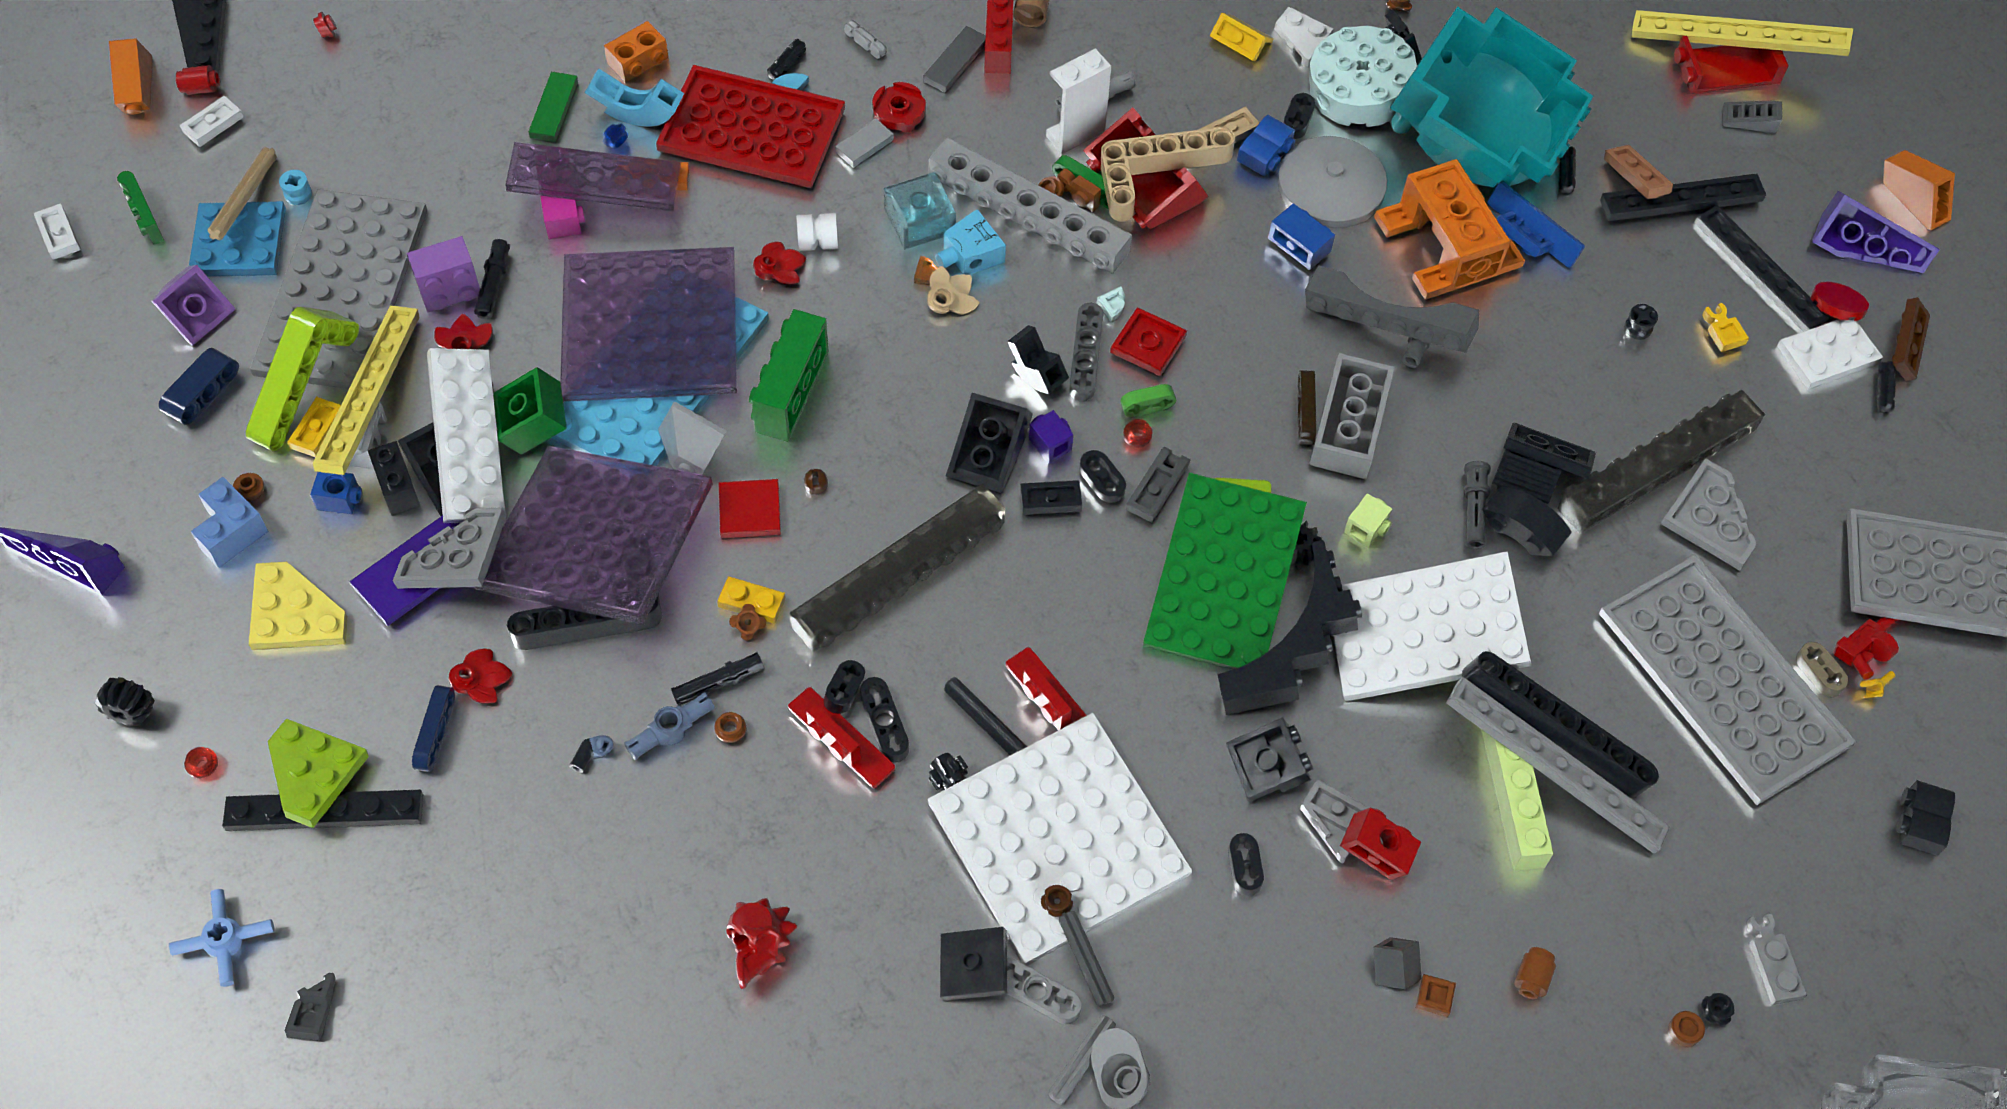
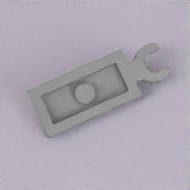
[1746,913,1807,1005]

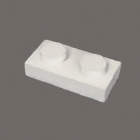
[180,96,243,147]
[33,203,80,260]

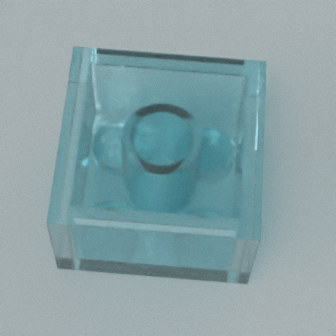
[884,172,956,250]

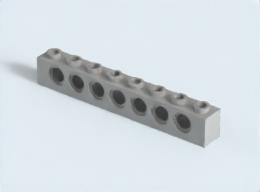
[928,137,1132,274]

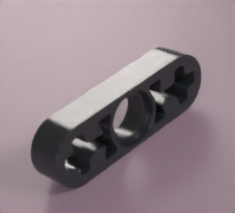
[860,677,909,762]

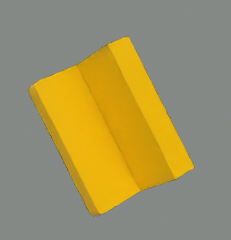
[1210,13,1274,61]

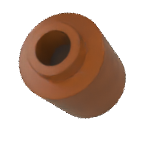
[1514,947,1556,1000]

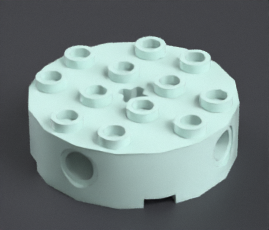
[1309,25,1417,127]

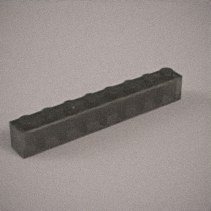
[790,484,1005,653]

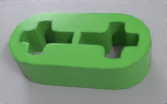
[1120,384,1177,417]

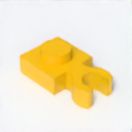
[1702,303,1749,352]

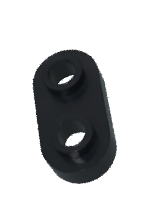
[1079,450,1126,503]

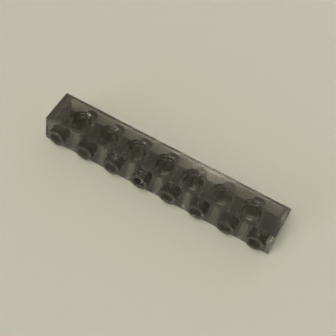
[1557,390,1765,534]

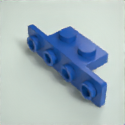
[1487,182,1585,268]

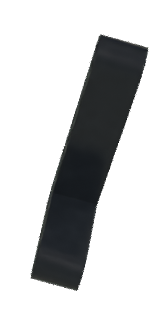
[507,539,662,650]

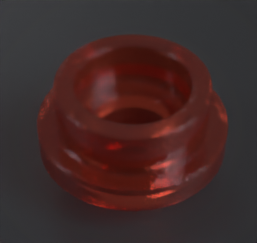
[1123,419,1153,447]
[184,747,218,779]

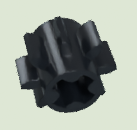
[929,753,968,790]

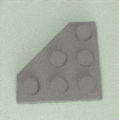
[1661,458,1757,571]
[393,508,507,589]

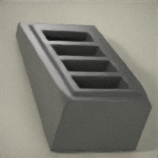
[1723,101,1782,133]

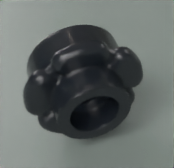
[1701,993,1734,1025]

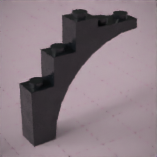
[1217,540,1362,715]

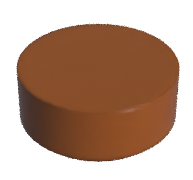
[1668,1011,1705,1047]

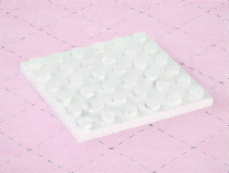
[928,713,1192,966]

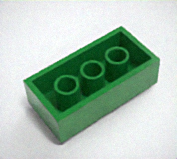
[749,309,829,442]

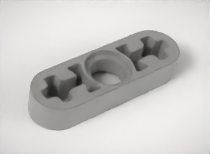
[1007,958,1081,1024]

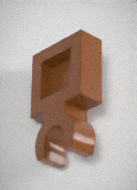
[1057,168,1101,213]

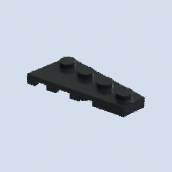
[172,0,226,74]

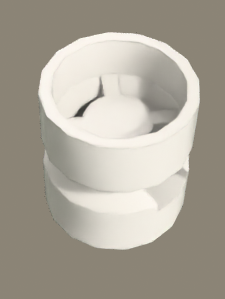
[797,213,838,251]

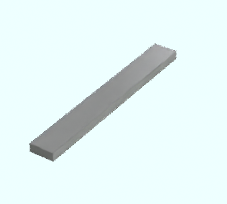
[1446,677,1670,854]

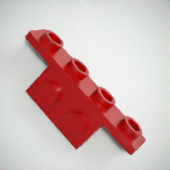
[1005,647,1087,730]
[788,687,895,788]

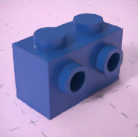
[1268,203,1335,270]

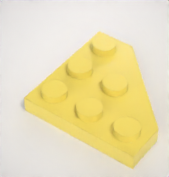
[249,561,347,650]

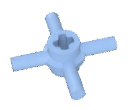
[169,889,274,987]

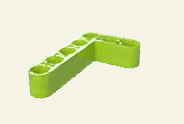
[246,306,359,451]

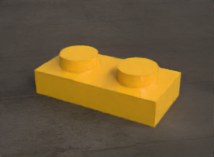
[287,396,341,457]
[717,576,786,624]

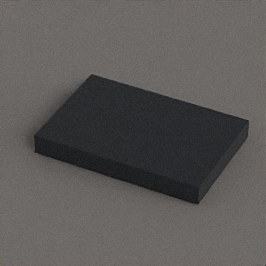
[1503,422,1596,479]

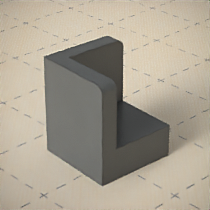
[1373,937,1421,989]

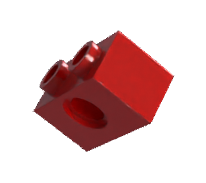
[1340,807,1421,880]

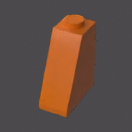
[109,38,153,115]
[1883,150,1955,230]

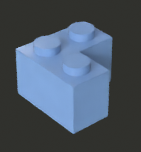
[191,477,269,568]

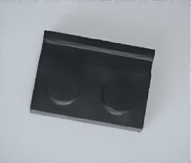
[1384,10,1422,65]

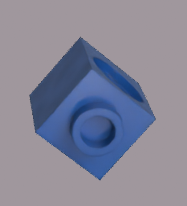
[310,472,362,514]

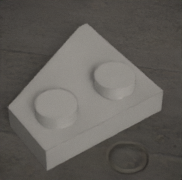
[1300,779,1369,863]

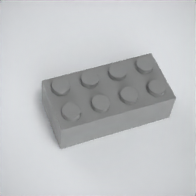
[1309,353,1395,479]

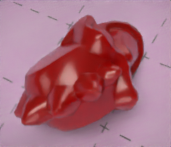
[726,898,797,989]

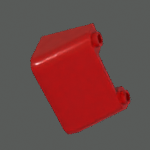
[1083,107,1208,230]

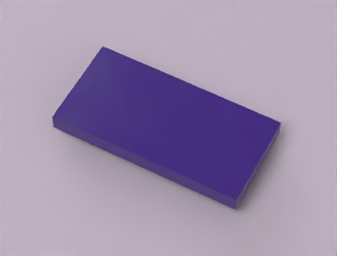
[350,515,460,626]

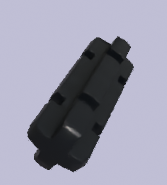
[767,39,806,80]
[1559,146,1576,194]
[1877,361,1896,413]

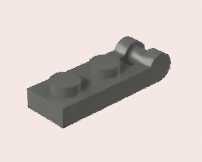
[1126,447,1190,522]

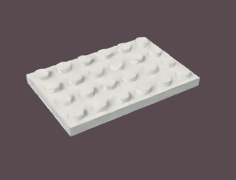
[1334,551,1532,701]

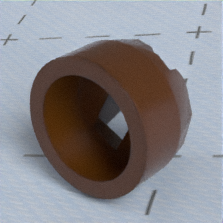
[804,469,828,495]

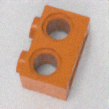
[604,21,669,82]

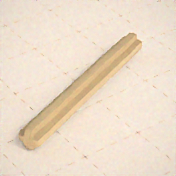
[208,147,277,241]

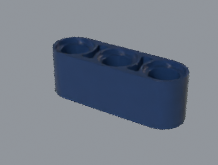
[158,348,239,425]

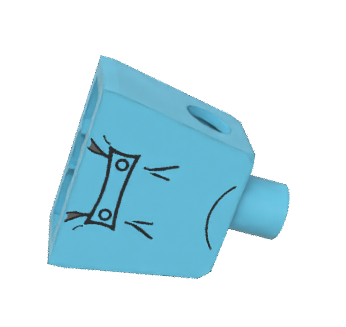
[935,209,1006,275]

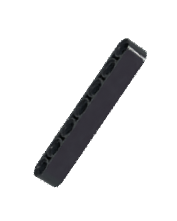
[1462,651,1659,798]

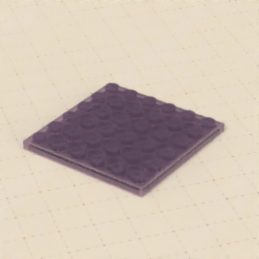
[560,247,737,402]
[475,446,713,624]

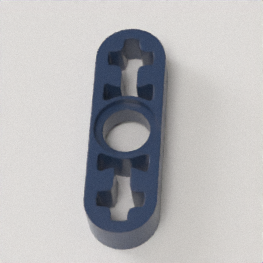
[412,685,455,772]

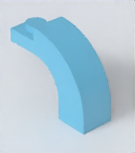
[584,68,684,127]

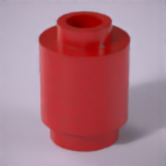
[176,65,220,95]

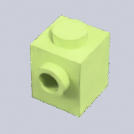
[1344,493,1392,548]

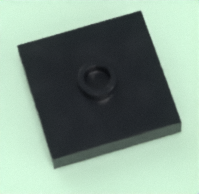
[940,927,1007,1001]

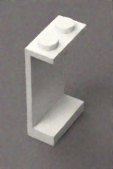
[1046,48,1111,154]

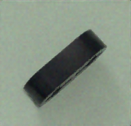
[1283,93,1315,139]
[823,660,865,714]
[1228,833,1264,896]

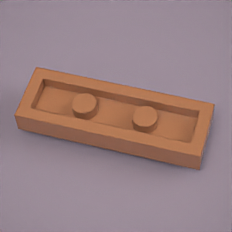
[1604,145,1673,199]

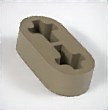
[1796,642,1848,697]

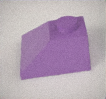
[152,265,235,346]

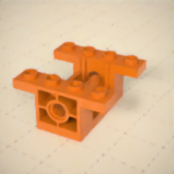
[1374,159,1525,300]

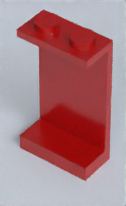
[1674,36,1789,94]

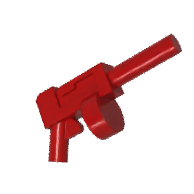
[1833,617,1899,680]

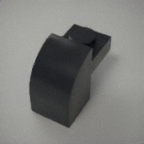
[1008,325,1069,394]

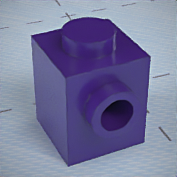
[1028,410,1073,464]

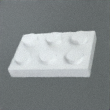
[1777,317,1883,390]

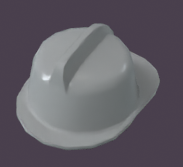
[1091,1028,1150,1109]

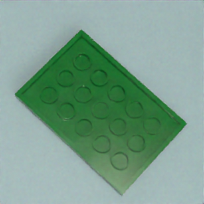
[1143,473,1307,669]

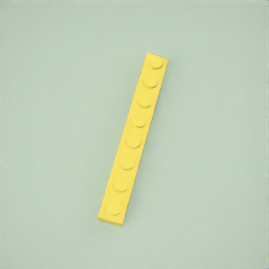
[1632,10,1853,56]
[313,305,420,475]

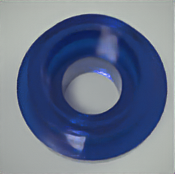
[603,123,628,149]

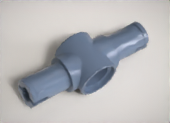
[624,692,715,760]

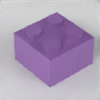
[407,236,480,313]

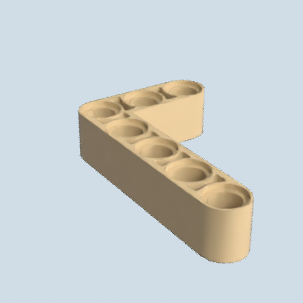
[1101,127,1235,222]

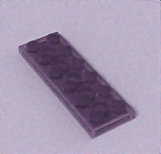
[505,142,681,212]

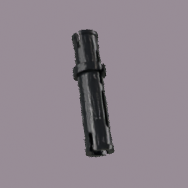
[474,239,510,319]
[670,652,765,706]

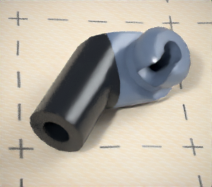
[569,735,614,773]

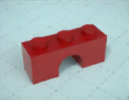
[984,0,1014,74]

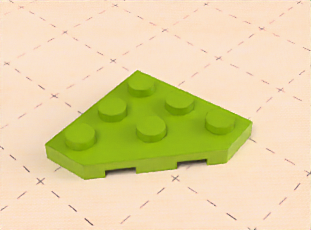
[267,719,369,828]

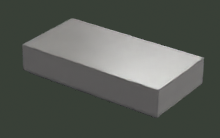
[835,119,894,168]

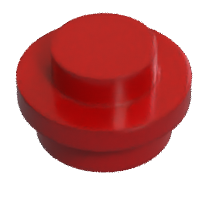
[313,12,337,38]

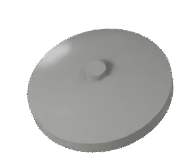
[1278,136,1387,228]

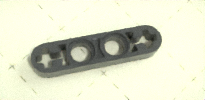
[1069,302,1103,401]

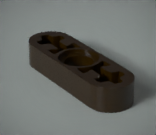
[1297,370,1316,445]

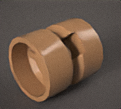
[1013,0,1049,28]

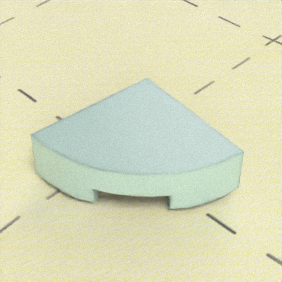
[1097,286,1125,323]

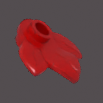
[753,242,806,284]
[434,314,493,349]
[448,648,512,704]

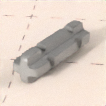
[844,20,887,59]

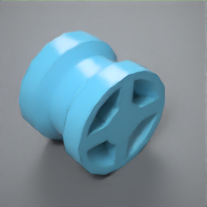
[279,170,312,205]

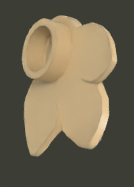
[927,266,980,315]

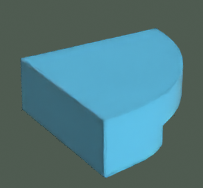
[772,73,809,91]

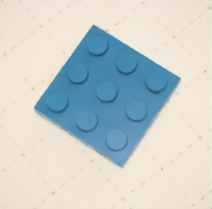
[189,201,286,277]

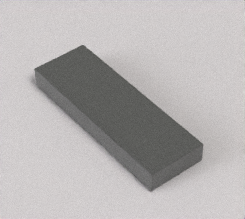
[923,26,986,93]

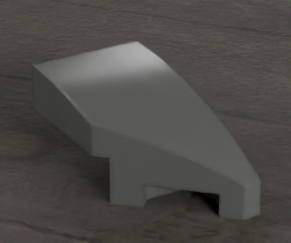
[284,973,336,1041]

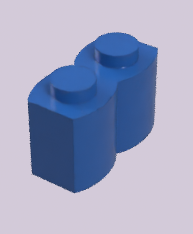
[1237,115,1296,176]

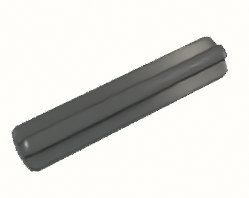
[1059,911,1114,1007]

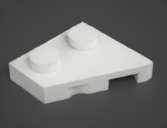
[1274,7,1333,67]

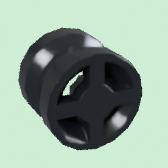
[1624,304,1658,340]

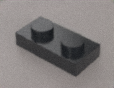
[1020,480,1082,515]

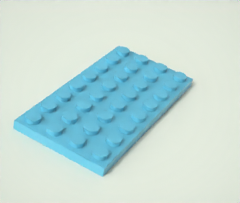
[551,266,769,485]

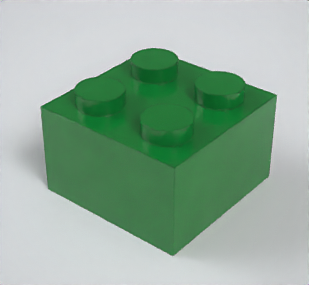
[493,367,567,455]

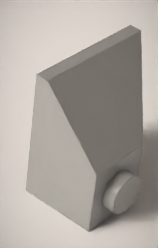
[658,401,727,481]

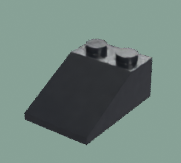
[946,392,1033,493]
[398,422,443,517]

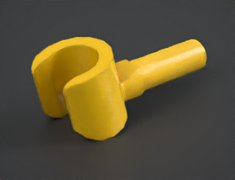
[1860,671,1895,699]

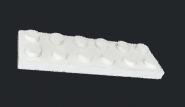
[427,348,506,523]

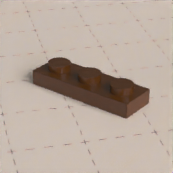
[1892,297,1930,381]

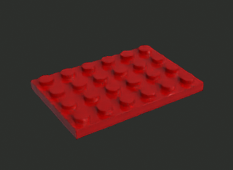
[656,65,845,188]

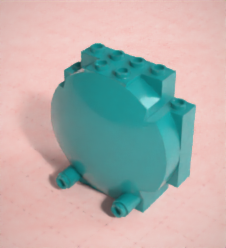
[1390,6,1594,187]

